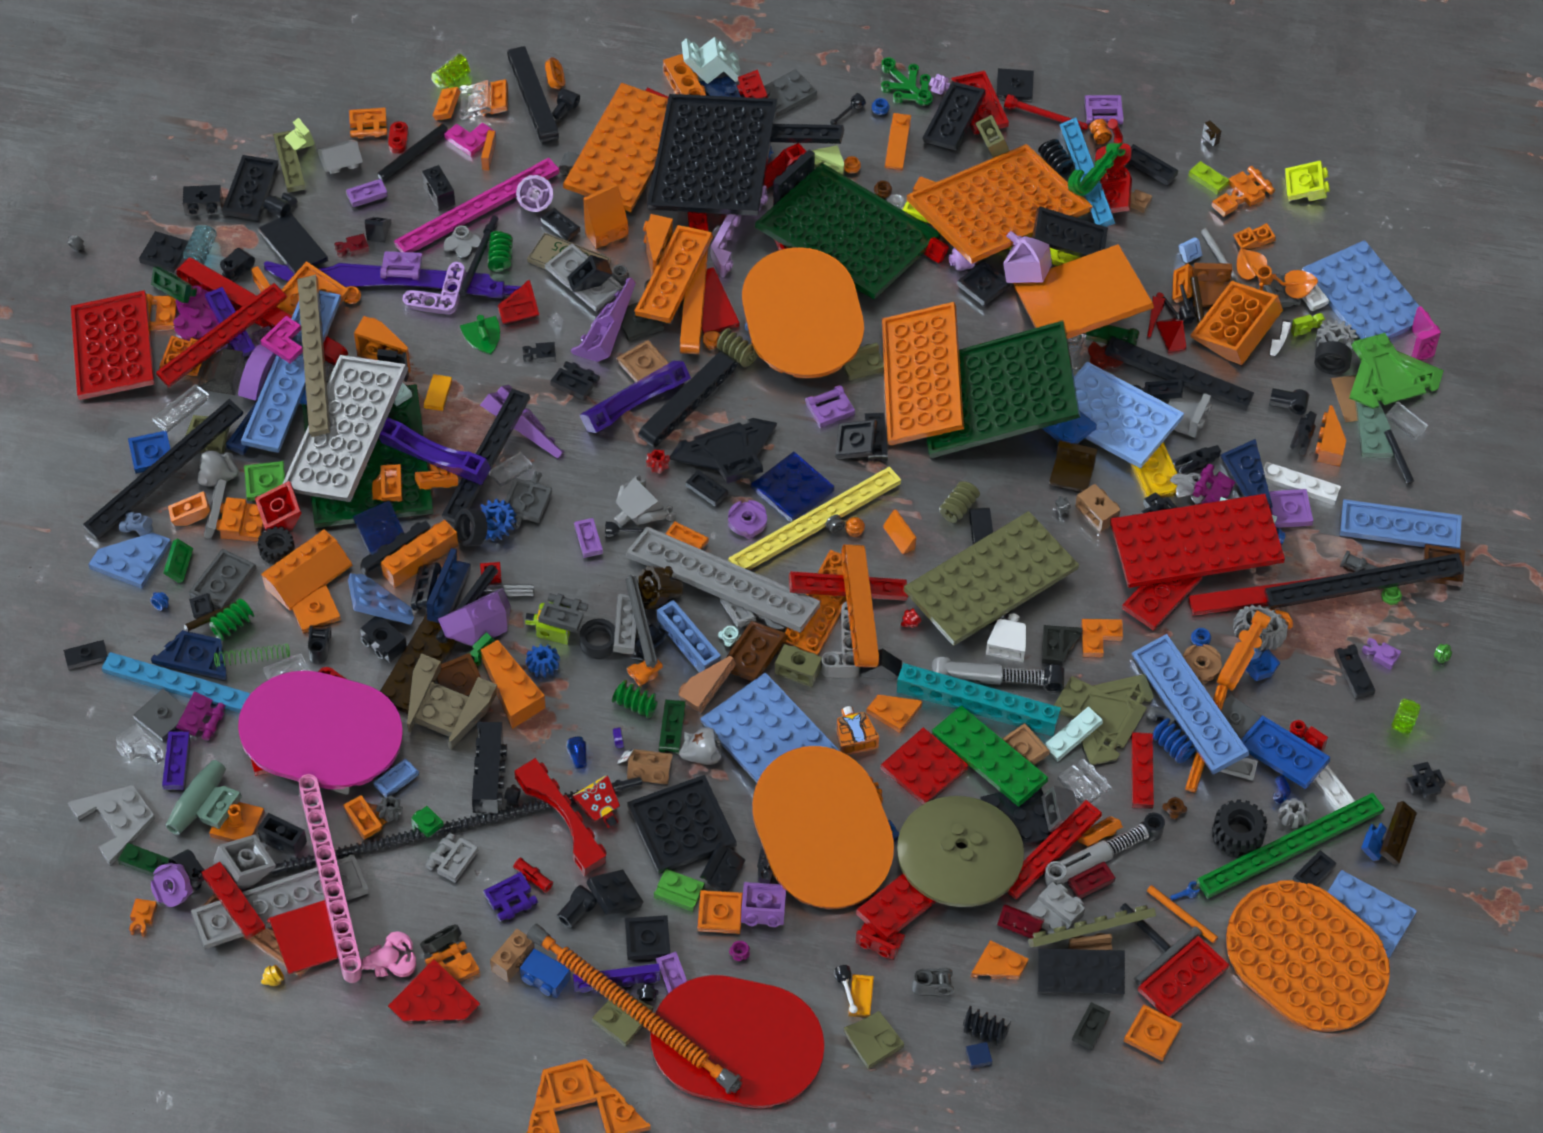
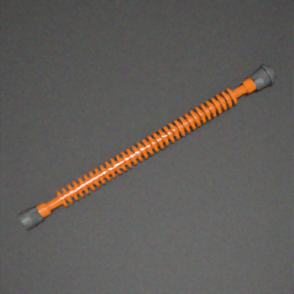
[526,924,742,1094]

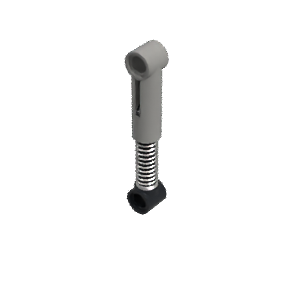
[932,657,1065,693]
[1044,812,1165,887]

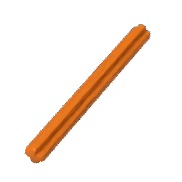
[1185,685,1228,793]

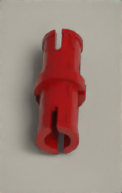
[513,857,553,893]

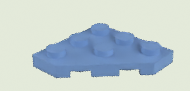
[88,533,172,589]
[348,573,414,625]

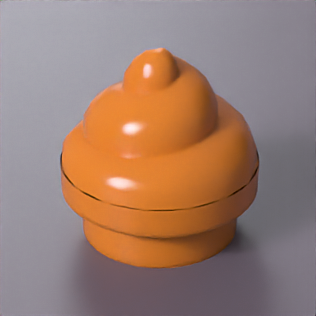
[845,517,865,537]

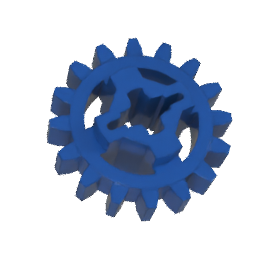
[481,499,517,542]

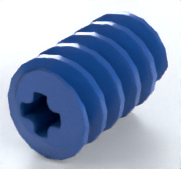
[1152,718,1196,764]

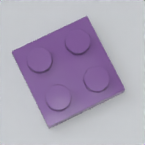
[1269,489,1313,528]

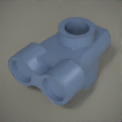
[119,512,153,536]

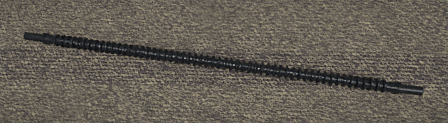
[267,777,642,876]

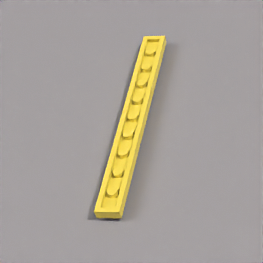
[728,466,901,570]

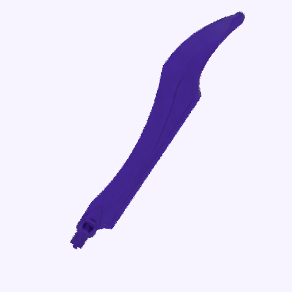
[264,261,521,299]

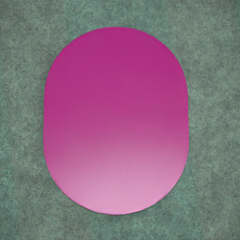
[238,671,403,789]

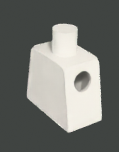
[986,613,1026,662]

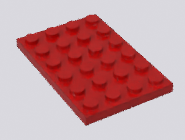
[71,290,155,400]

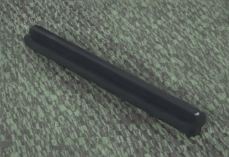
[377,124,448,181]
[436,565,498,644]

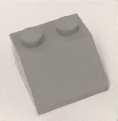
[317,139,363,174]
[213,835,276,890]

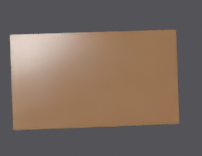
[1331,375,1357,422]

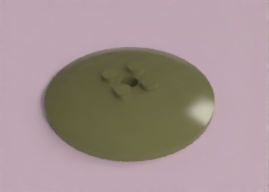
[897,796,1024,907]

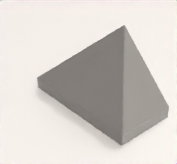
[1220,756,1258,781]

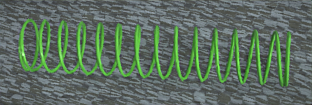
[214,644,290,667]

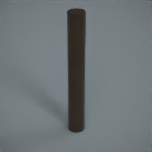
[1190,276,1204,324]
[184,602,236,632]

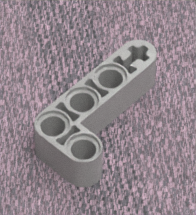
[821,601,860,678]

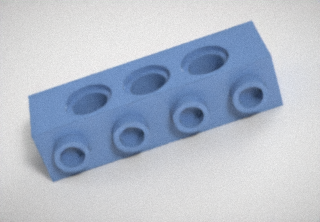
[657,600,721,673]

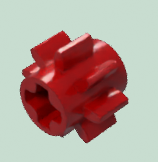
[646,449,670,474]

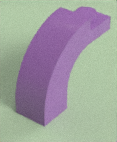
[238,344,276,401]

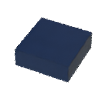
[965,1042,993,1069]

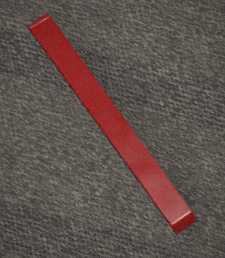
[175,257,348,368]

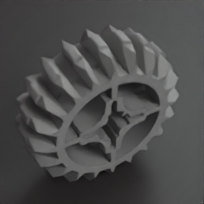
[1233,605,1288,651]

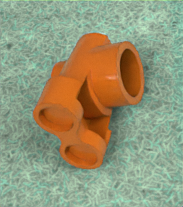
[627,658,663,687]

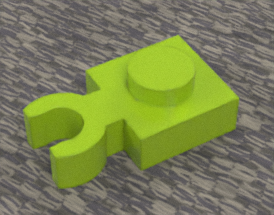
[1290,313,1325,336]

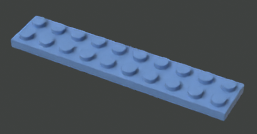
[241,290,341,453]

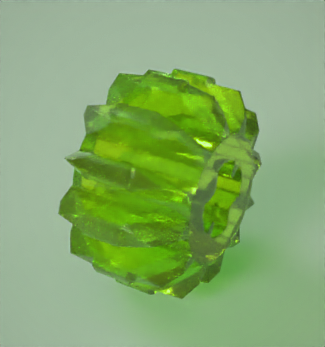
[1391,699,1421,734]

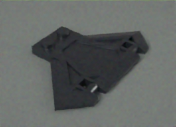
[670,418,777,484]

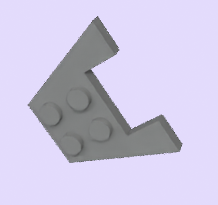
[68,785,155,866]

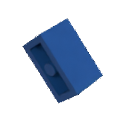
[520,948,571,998]

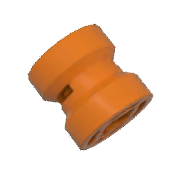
[1089,119,1112,145]

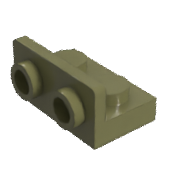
[843,343,884,381]

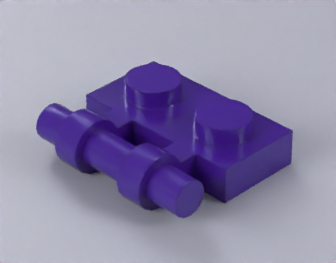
[483,872,538,922]

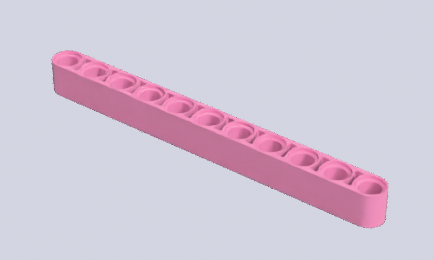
[299,774,362,983]

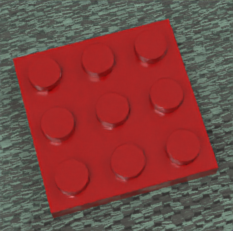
[880,727,968,805]

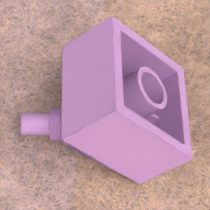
[1003,231,1052,283]

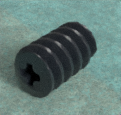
[1038,139,1073,178]
[963,1006,1011,1046]

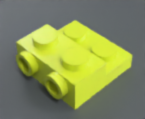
[1285,160,1330,201]

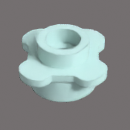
[718,626,741,647]

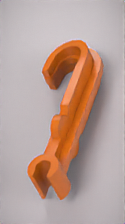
[1217,610,1271,691]

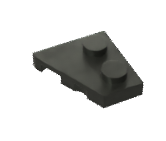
[1042,625,1083,665]

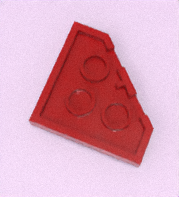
[388,959,481,1022]

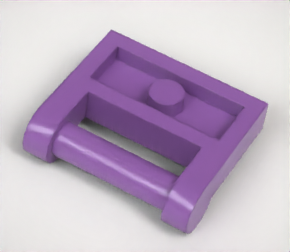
[1084,95,1123,125]
[380,252,422,280]
[805,385,855,428]

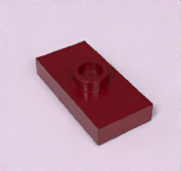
[997,904,1045,938]

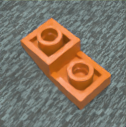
[1233,223,1276,250]

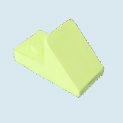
[285,118,315,150]

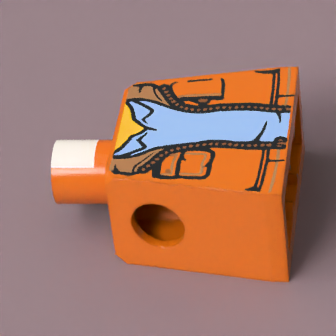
[836,706,879,755]

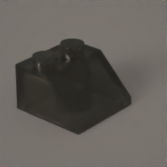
[197,348,245,395]

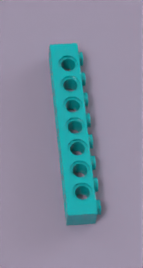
[896,663,1061,737]

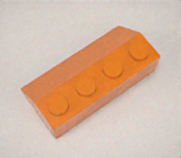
[261,529,353,611]

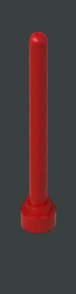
[1004,94,1088,130]

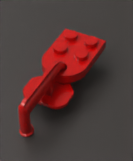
[1095,119,1132,213]

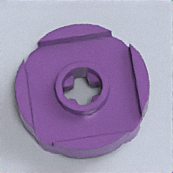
[728,500,767,539]
[151,863,193,907]

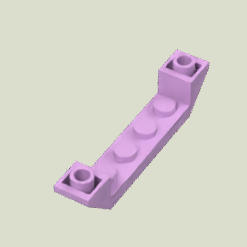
[711,185,769,278]

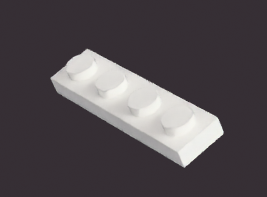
[1263,462,1341,505]

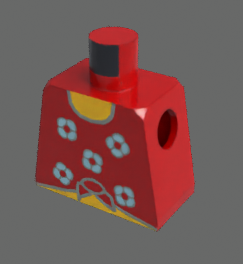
[572,775,620,828]

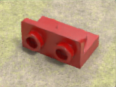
[737,69,769,99]
[855,922,905,960]

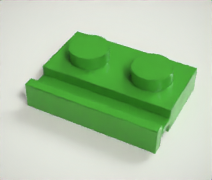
[654,869,705,912]

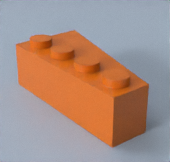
[481,640,546,729]

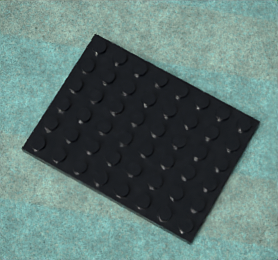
[647,94,778,216]

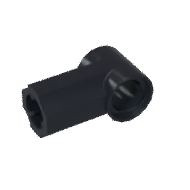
[1269,388,1309,415]
[557,885,598,928]

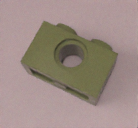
[976,115,1010,158]
[775,644,822,687]

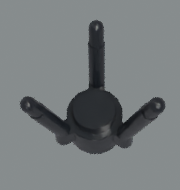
[1163,284,1197,325]

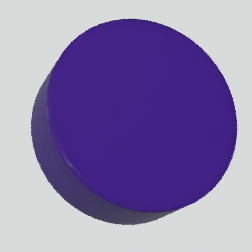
[613,727,624,749]

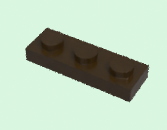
[1380,801,1417,865]

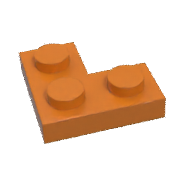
[415,464,458,490]
[1081,619,1123,657]

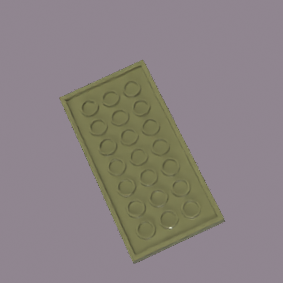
[904,511,1079,646]

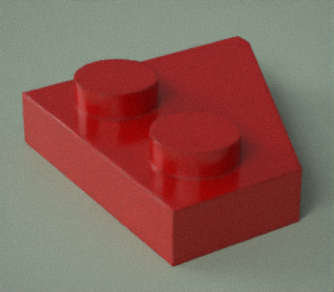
[498,280,539,325]

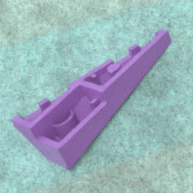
[570,277,636,362]
[480,385,564,459]

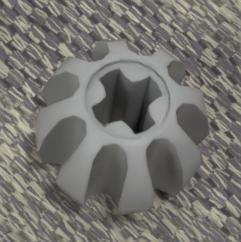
[1279,798,1310,829]

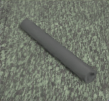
[1134,927,1202,986]

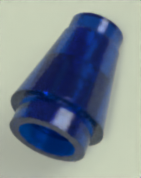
[566,736,587,769]

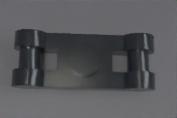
[411,563,442,611]

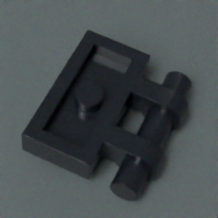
[550,361,600,400]

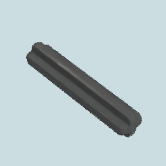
[481,584,534,596]

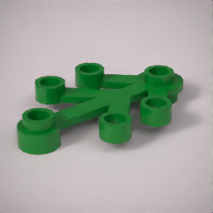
[881,57,933,106]

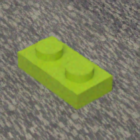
[1188,161,1229,195]

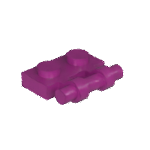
[1193,464,1235,504]
[176,691,226,741]

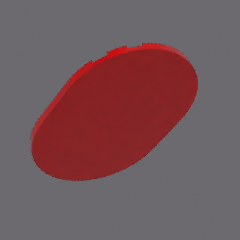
[650,975,824,1109]

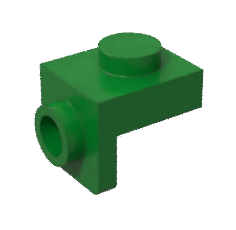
[411,806,444,838]

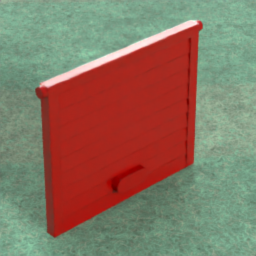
[267,900,359,975]

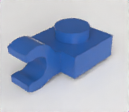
[1361,823,1387,861]

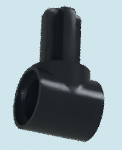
[552,88,580,120]

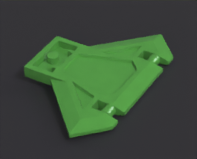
[1349,333,1444,408]

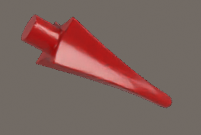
[1147,292,1165,338]

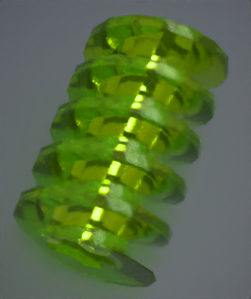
[431,53,471,89]

